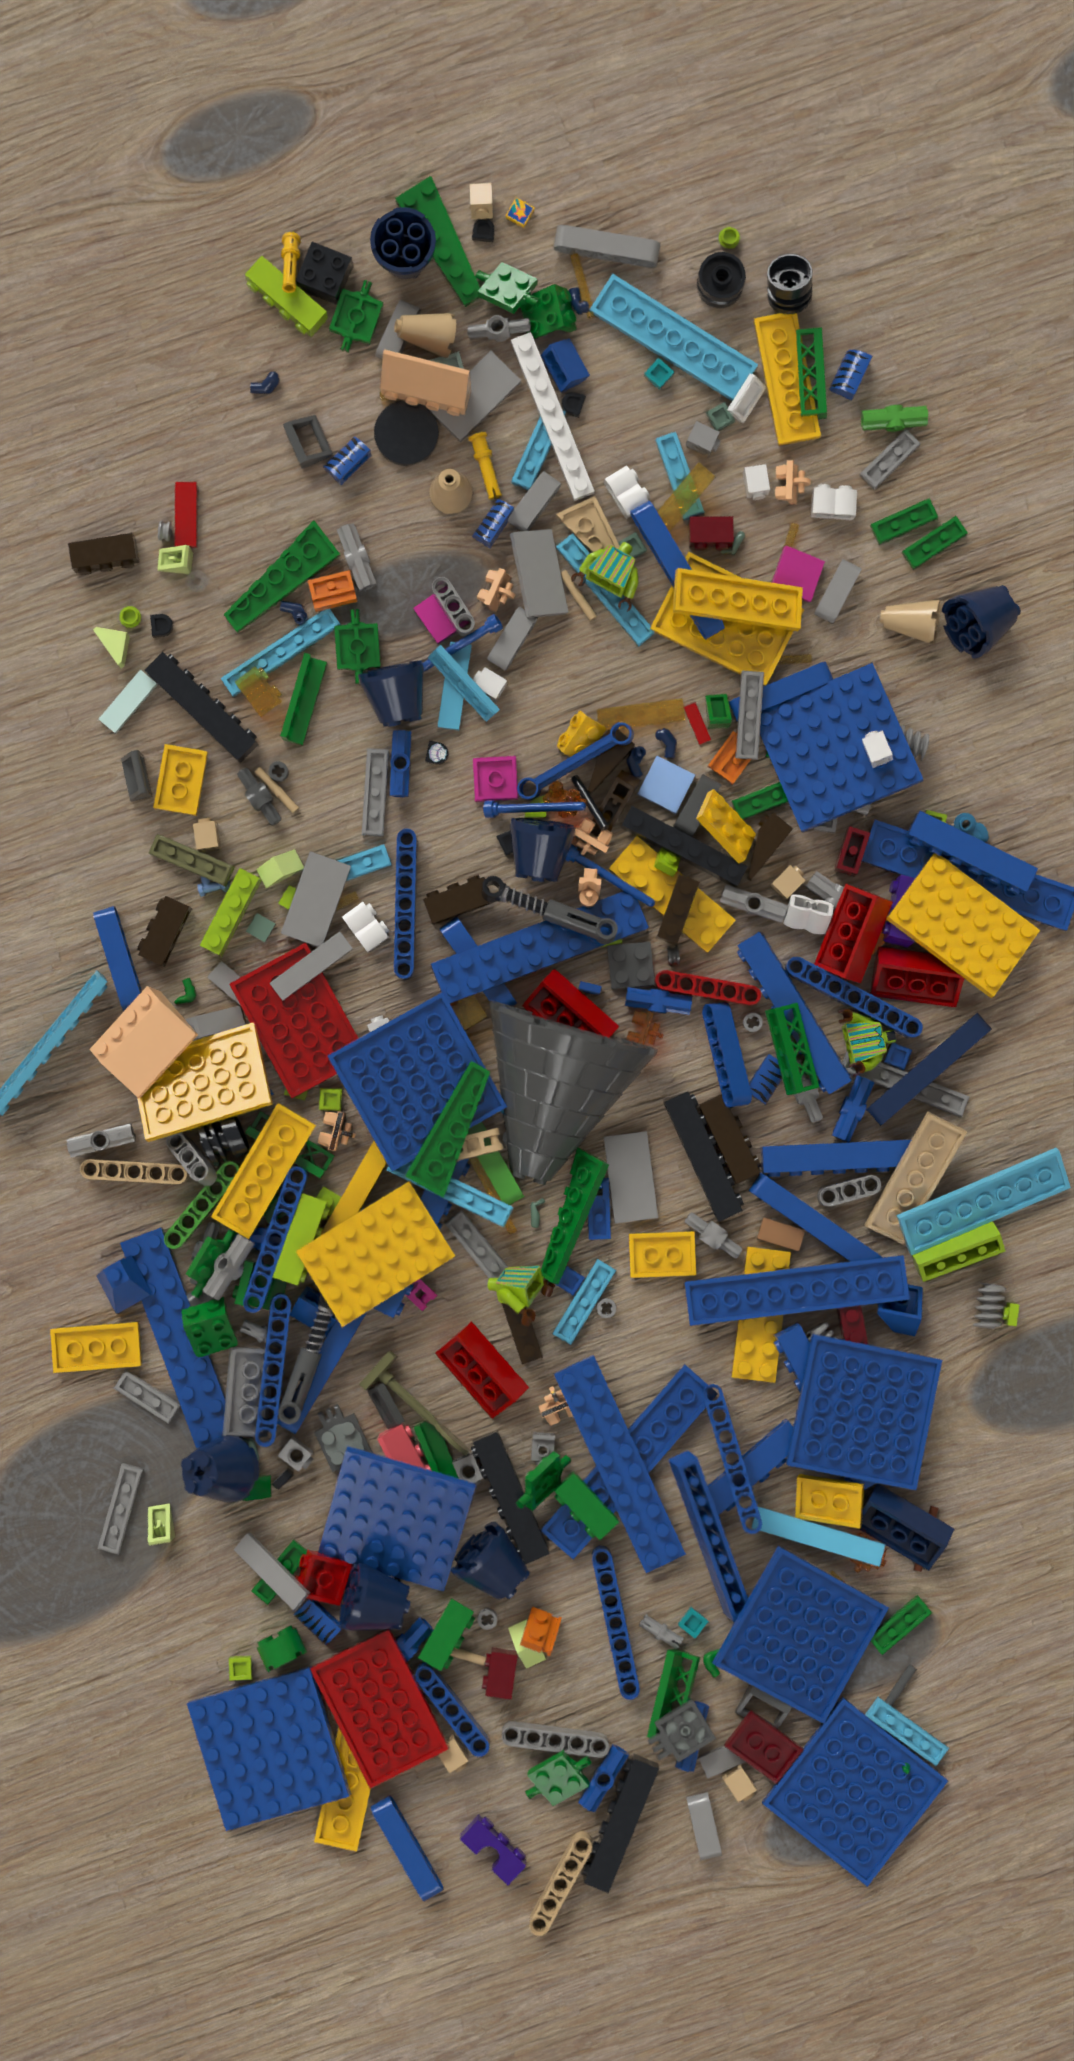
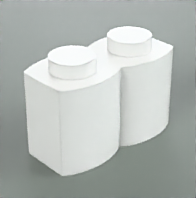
[604,466,650,519]
[811,484,857,520]
[783,894,834,934]
[342,902,389,953]

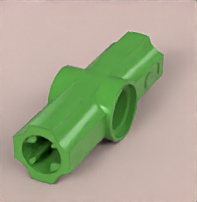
[861,405,928,432]

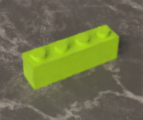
[245,255,328,337]
[200,868,262,957]
[273,1193,330,1286]
[912,1221,1006,1282]

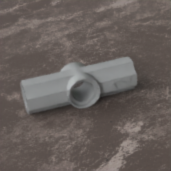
[337,523,377,591]
[805,871,844,911]
[720,885,788,923]
[66,1123,136,1158]
[202,1234,255,1300]

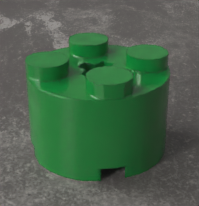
[256,1625,308,1672]

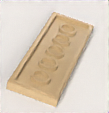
[865,1111,967,1245]

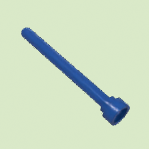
[422,614,503,672]
[483,800,586,818]
[566,844,655,907]

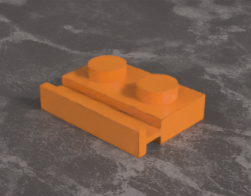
[308,570,358,612]
[707,731,751,785]
[520,1606,562,1656]

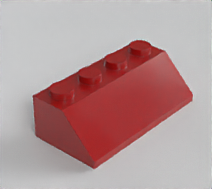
[814,884,893,983]
[870,947,965,1008]
[522,968,620,1038]
[435,1321,529,1419]

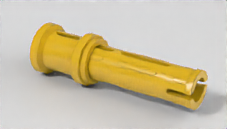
[281,232,301,293]
[468,432,502,500]

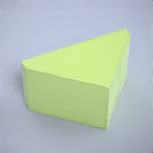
[157,545,193,574]
[93,627,130,668]
[256,849,304,889]
[148,1504,175,1545]
[508,1619,546,1669]

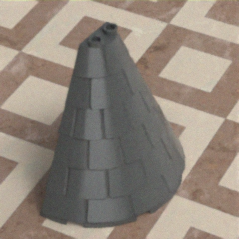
[489,1000,658,1185]

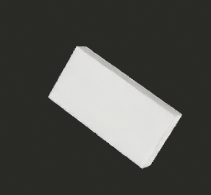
[727,374,766,423]

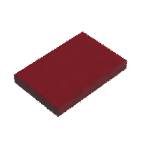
[724,1710,804,1784]

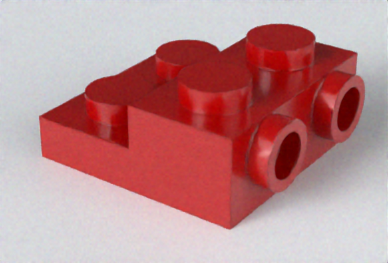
[295,1550,353,1606]

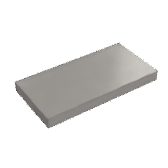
[430,351,521,442]
[510,529,568,618]
[281,851,351,947]
[604,1131,658,1223]
[223,1347,274,1437]

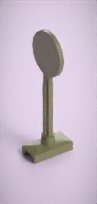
[359,1351,470,1456]

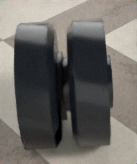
[697,252,746,308]

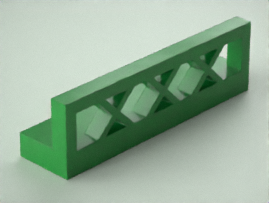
[796,327,827,419]
[280,653,327,746]
[765,1002,819,1095]
[245,1111,335,1178]
[414,1418,459,1479]
[647,1649,700,1738]

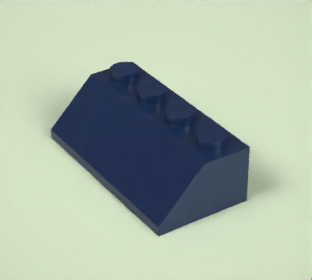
[858,1483,954,1571]

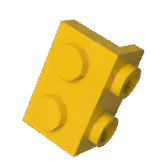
[557,710,607,757]

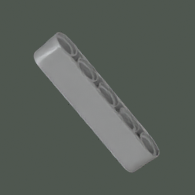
[553,225,661,268]
[502,1721,609,1758]

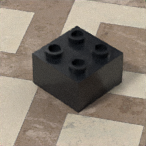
[296,241,354,305]

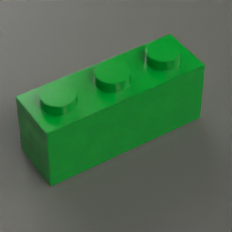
[554,1471,619,1540]
[418,1598,476,1671]

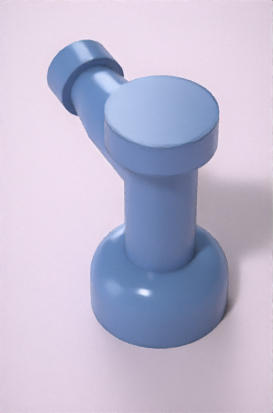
[197,876,230,897]

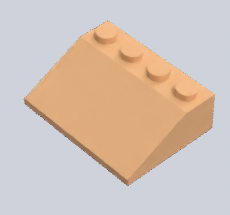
[380,349,471,416]
[90,986,198,1098]

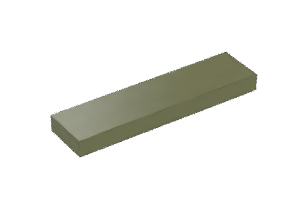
[149,834,235,887]

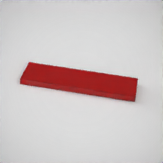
[683,702,711,745]

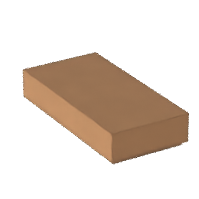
[757,1217,805,1251]

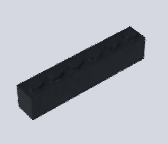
[145,651,258,763]
[621,806,748,888]
[663,1091,744,1222]
[471,1430,550,1564]
[581,1754,659,1894]

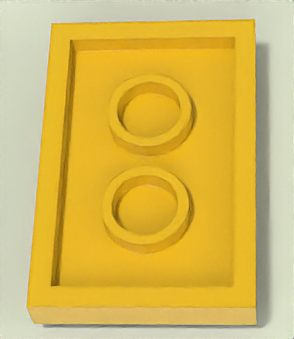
[153,744,208,816]
[696,789,756,863]
[629,1231,696,1278]
[795,1474,864,1529]

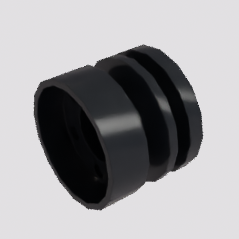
[767,254,813,314]
[198,1115,250,1167]

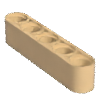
[80,1159,190,1184]
[529,1831,592,1936]

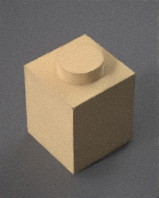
[470,183,493,219]
[193,818,221,852]
[770,865,806,900]
[438,1734,469,1774]
[722,1764,757,1803]

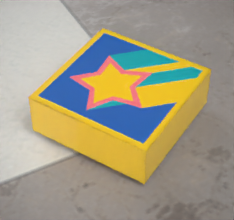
[505,197,535,228]

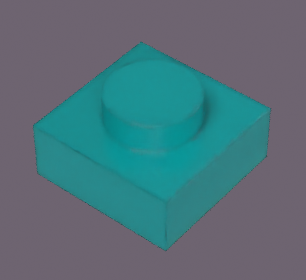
[644,358,674,390]
[677,1606,709,1639]

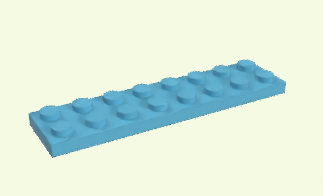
[589,274,758,401]
[0,970,108,1116]
[896,1148,1071,1255]

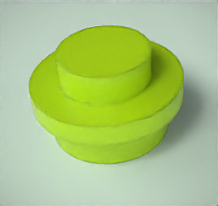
[718,227,740,249]
[119,606,141,628]

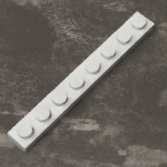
[511,332,595,501]

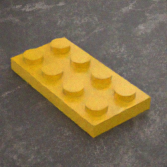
[50,1322,142,1373]

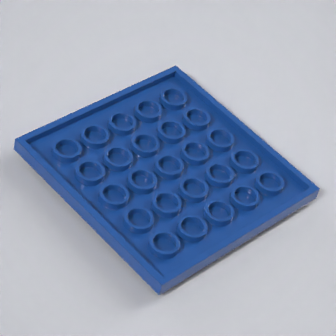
[760,663,924,832]
[327,992,507,1172]
[786,1334,942,1490]
[318,1446,476,1592]
[712,1546,889,1724]
[187,1666,351,1831]
[762,1697,948,1887]

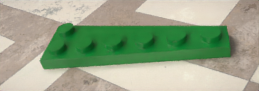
[395,175,480,307]
[224,520,341,633]
[405,1061,490,1198]
[541,1148,609,1284]

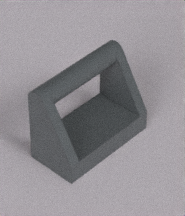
[283,415,333,469]
[121,750,152,802]
[735,1684,792,1729]

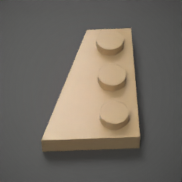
[556,496,620,552]

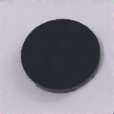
[374,400,439,466]

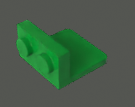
[520,284,577,340]
[232,1260,287,1310]
[181,1297,238,1357]

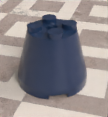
[370,207,436,279]
[942,585,1021,659]
[358,660,424,727]
[510,817,576,882]
[181,1436,259,1503]
[451,1522,530,1600]
[339,1563,410,1631]

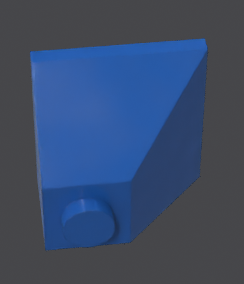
[96,1256,152,1314]
[877,1284,923,1337]

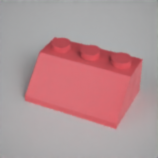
[377,1423,431,1470]

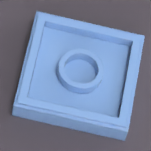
[637,756,695,814]

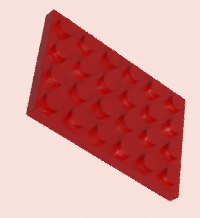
[229,943,359,1099]
[311,1629,449,1788]

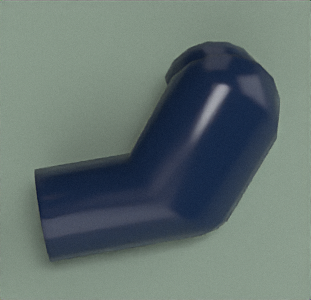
[569,287,590,315]
[250,371,280,394]
[280,601,308,625]
[655,728,677,759]
[626,746,646,778]

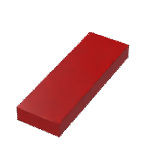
[175,482,198,548]

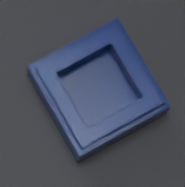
[578,981,602,995]
[883,1043,912,1070]
[556,1266,585,1296]

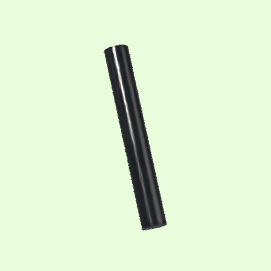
[571,775,609,831]

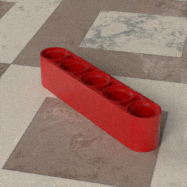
[654,970,761,1006]

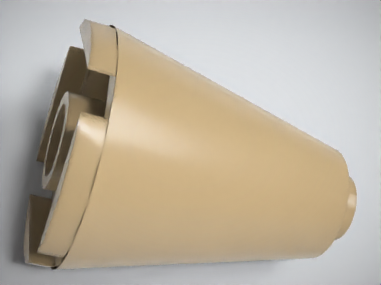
[394,313,456,358]
[430,469,472,514]
[880,600,941,644]

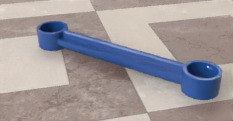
[517,722,634,800]

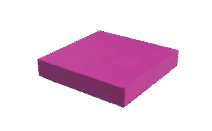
[771,545,825,603]
[413,586,470,644]
[473,756,518,802]

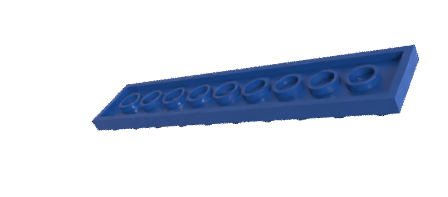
[861,820,1074,931]
[430,891,649,1004]
[120,1227,226,1448]
[685,1255,910,1326]
[553,1355,686,1573]
[540,1364,718,1560]

